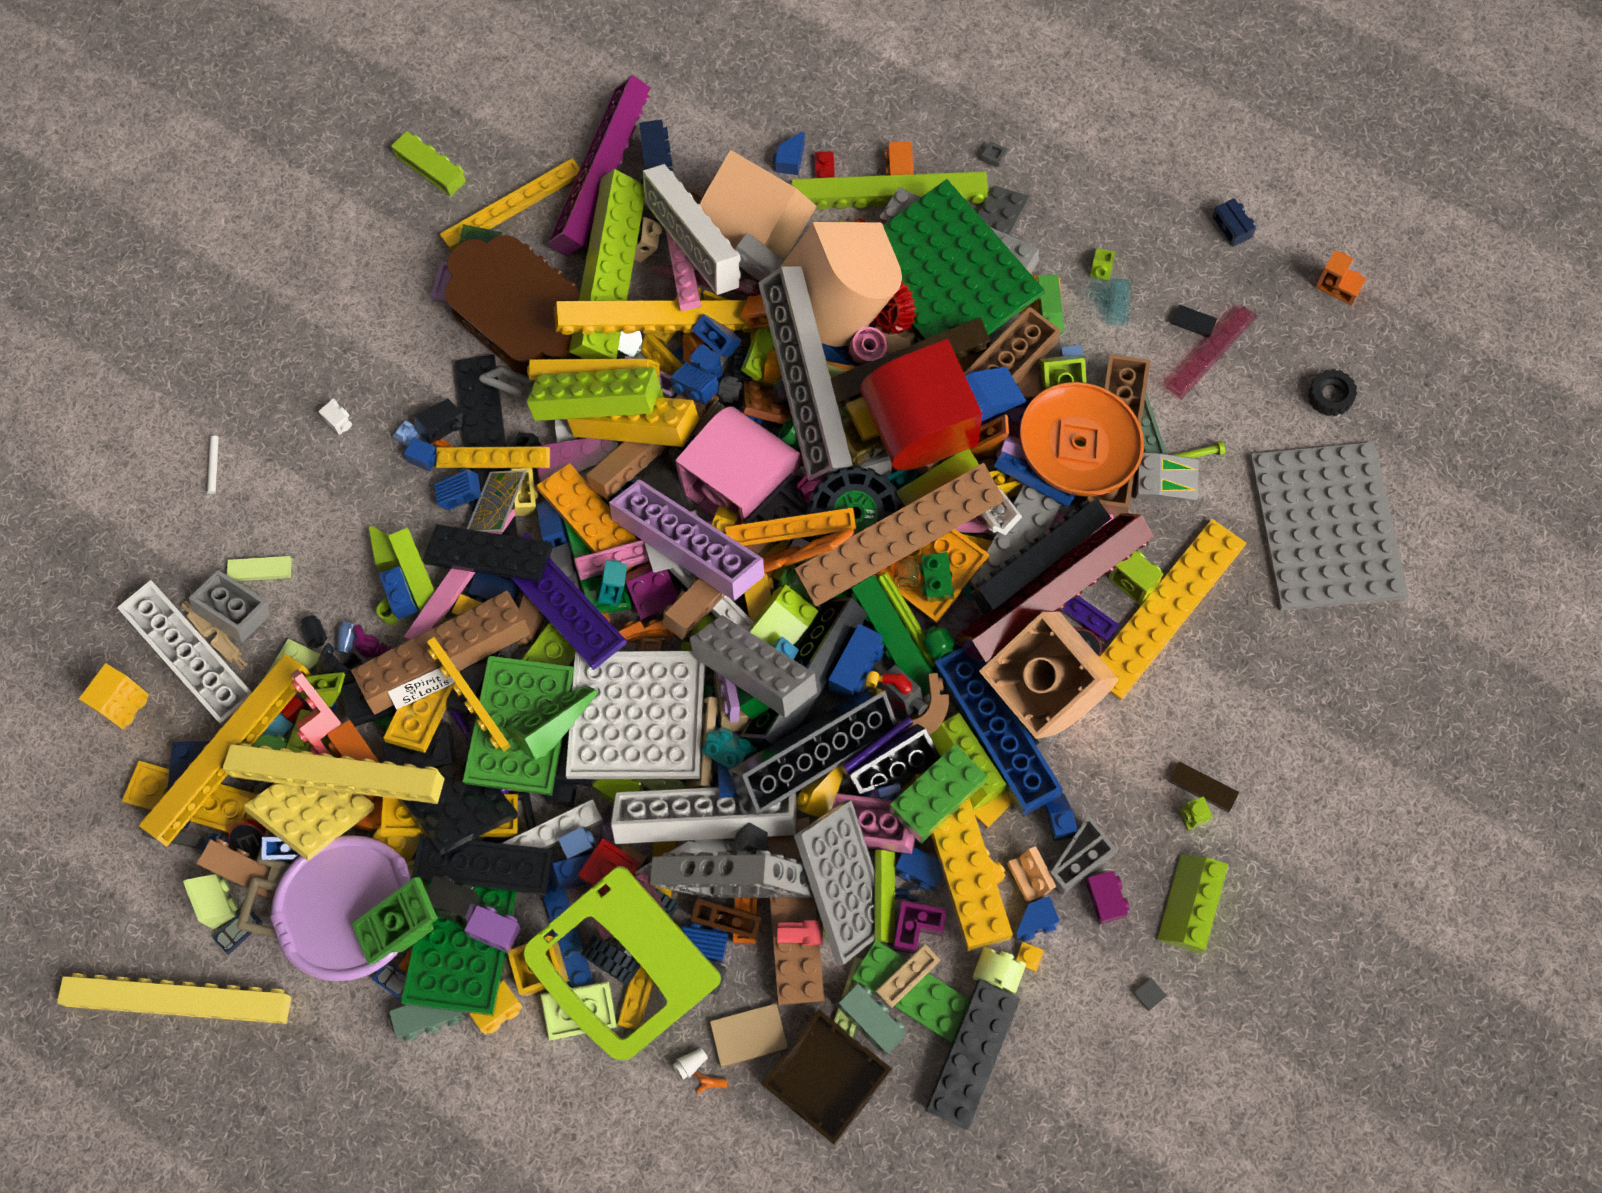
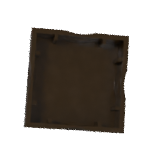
[761,1010,892,1145]

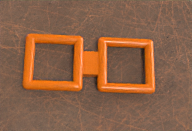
[762,528,854,573]

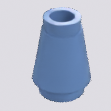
[337,622,357,654]

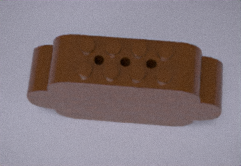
[445,235,581,376]

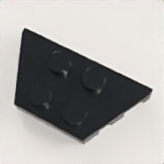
[743,474,808,542]

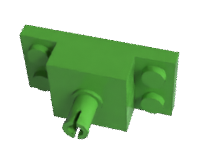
[352,877,438,965]

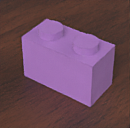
[465,906,521,954]

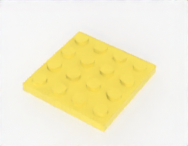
[244,783,375,861]

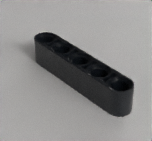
[446,649,502,716]

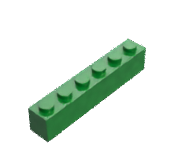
[851,573,935,697]

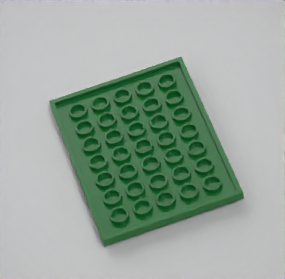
[883,179,1045,340]

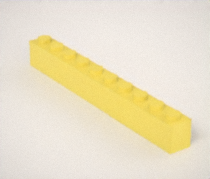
[222,743,444,804]
[57,973,291,1024]

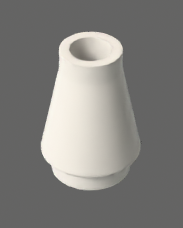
[672,1047,708,1080]

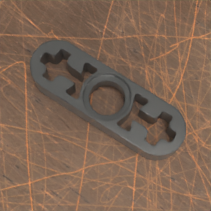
[142,830,205,850]

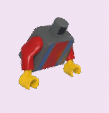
[865,665,928,716]

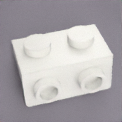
[979,488,1022,535]

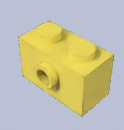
[511,468,538,516]

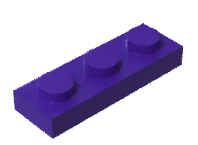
[1060,596,1119,643]

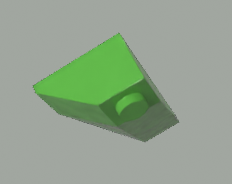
[505,685,598,760]

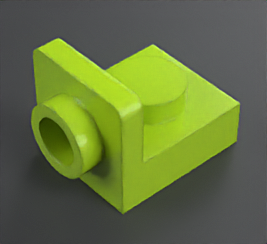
[1090,248,1116,281]

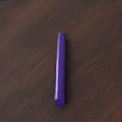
[841,717,913,774]

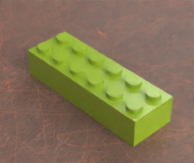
[527,367,661,421]

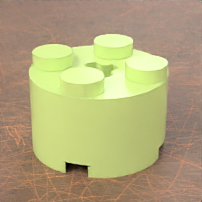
[973,947,1026,995]

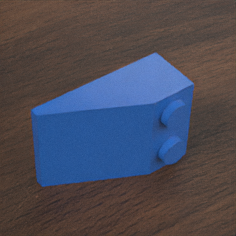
[965,367,1026,421]

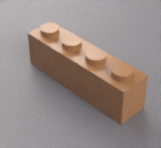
[197,838,275,901]

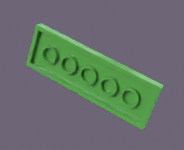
[852,941,969,1043]

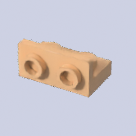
[1007,846,1057,902]

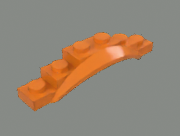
[618,619,677,643]

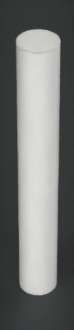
[207,435,219,494]

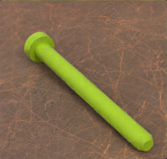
[1172,440,1225,459]

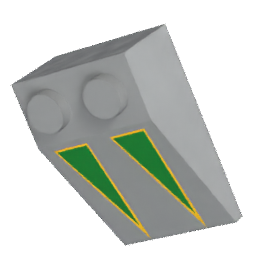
[1135,453,1199,501]

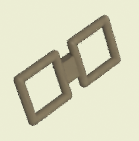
[237,828,292,938]

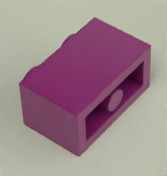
[1086,870,1130,925]

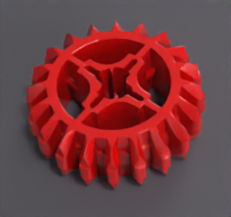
[873,281,917,334]

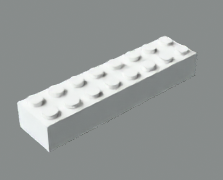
[643,164,741,295]
[117,580,252,726]
[611,787,797,844]

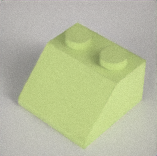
[183,874,238,929]

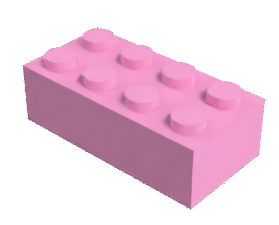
[831,794,915,854]

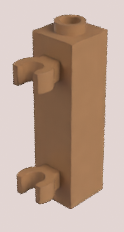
[516,594,545,646]

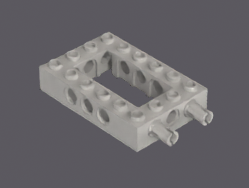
[643,851,814,898]

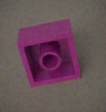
[625,563,678,619]

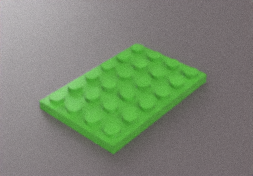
[463,656,575,796]

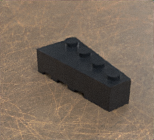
[844,723,941,794]

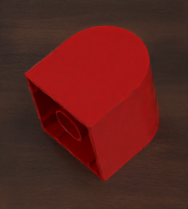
[859,339,982,470]

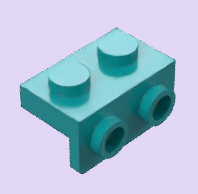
[702,727,758,769]

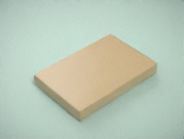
[710,1003,788,1068]

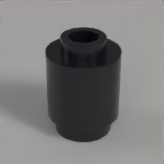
[300,615,327,648]

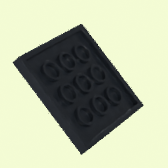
[398,756,518,856]

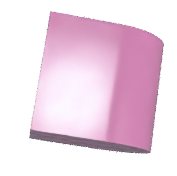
[675,406,802,525]

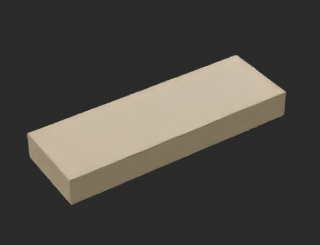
[875,944,941,1008]

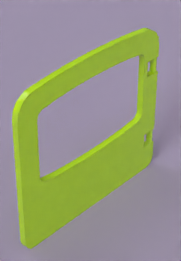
[524,866,721,1060]

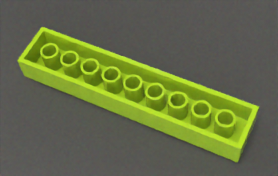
[569,169,645,359]

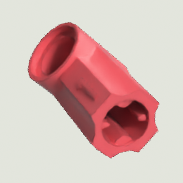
[777,920,823,945]

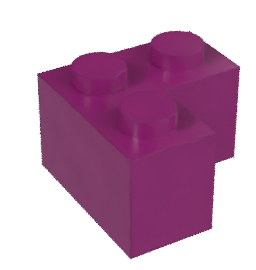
[894,901,947,954]

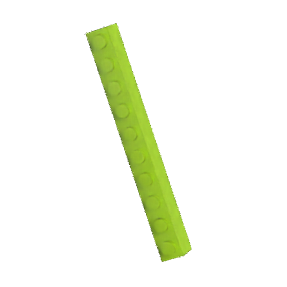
[792,172,988,210]

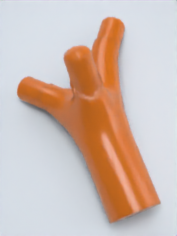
[693,1070,728,1094]

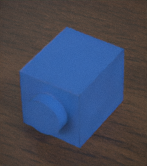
[404,437,437,471]

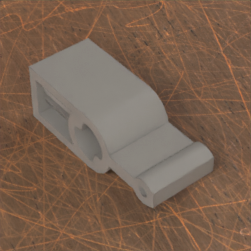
[551,542,580,589]

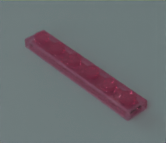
[1166,304,1257,400]

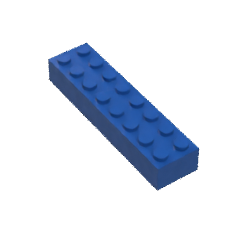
[934,647,1063,817]

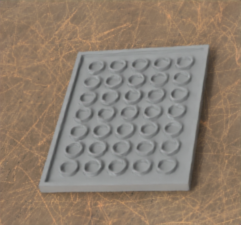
[1250,442,1409,611]

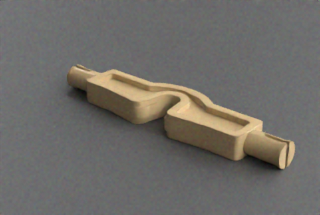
[181,600,248,670]

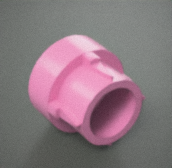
[848,327,887,365]

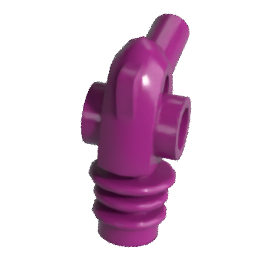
[353,625,393,658]

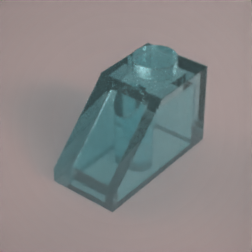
[1108,278,1132,326]

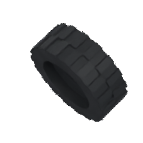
[1308,369,1357,416]

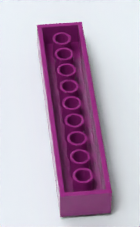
[547,74,651,257]

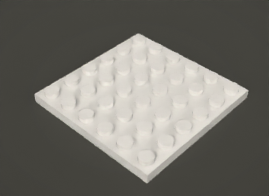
[566,651,705,779]

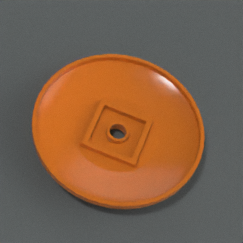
[1019,382,1144,496]

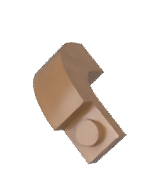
[898,673,949,735]

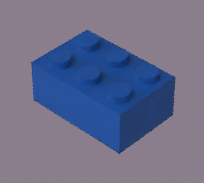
[829,624,884,701]

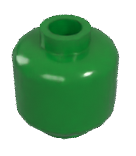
[923,626,955,659]

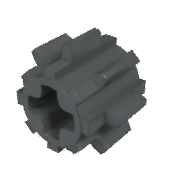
[718,376,743,403]

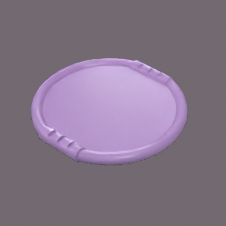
[270,836,412,981]

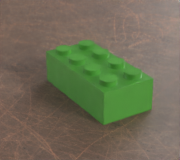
[890,744,988,843]

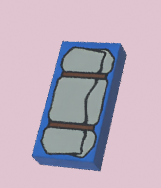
[372,963,407,1000]

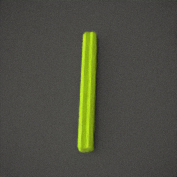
[878,572,939,667]

